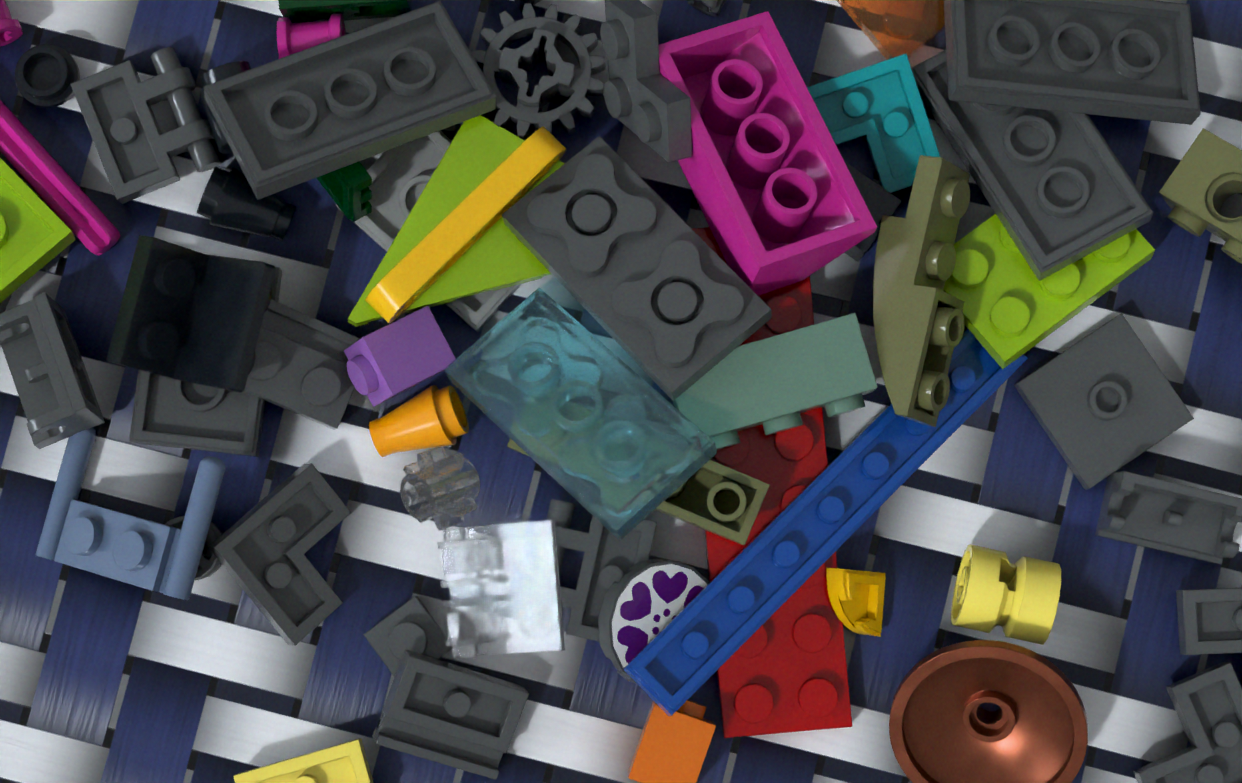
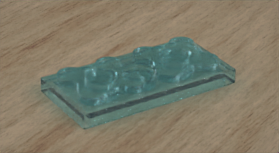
[444,288,717,540]

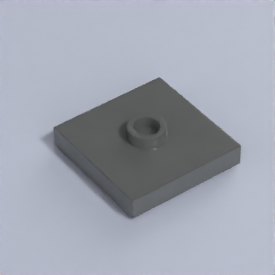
[1014,313,1194,490]

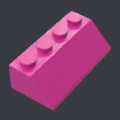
[659,11,877,296]

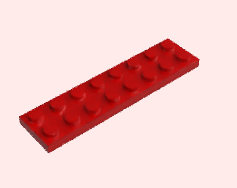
[692,227,852,738]

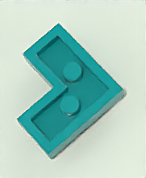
[807,54,940,193]

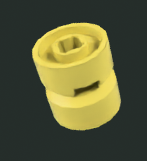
[951,544,1061,645]

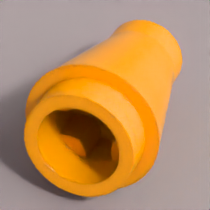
[369,385,469,457]

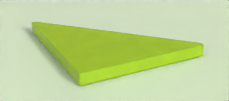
[348,115,565,327]

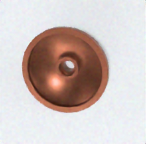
[889,640,1088,783]

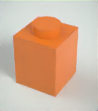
[628,699,716,783]

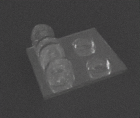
[437,519,565,659]

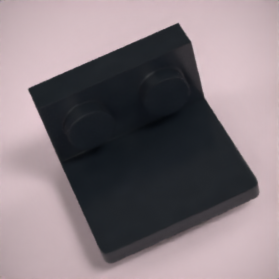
[106,235,275,393]

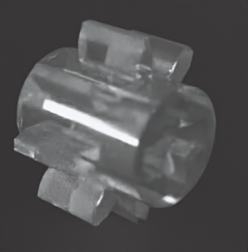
[400,445,480,531]

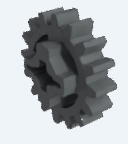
[471,3,606,140]

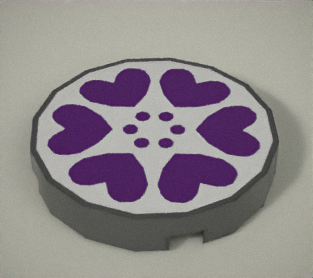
[598,558,710,684]

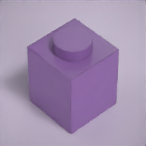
[344,306,458,407]

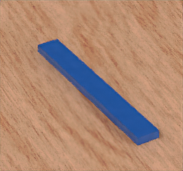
[623,328,1028,716]

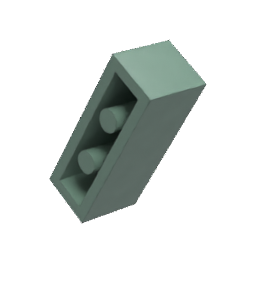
[673,313,878,454]

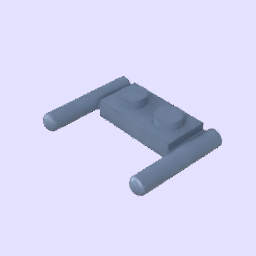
[35,427,226,600]

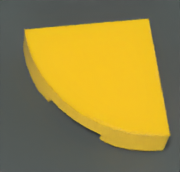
[826,568,886,637]

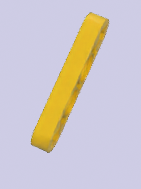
[365,126,567,324]

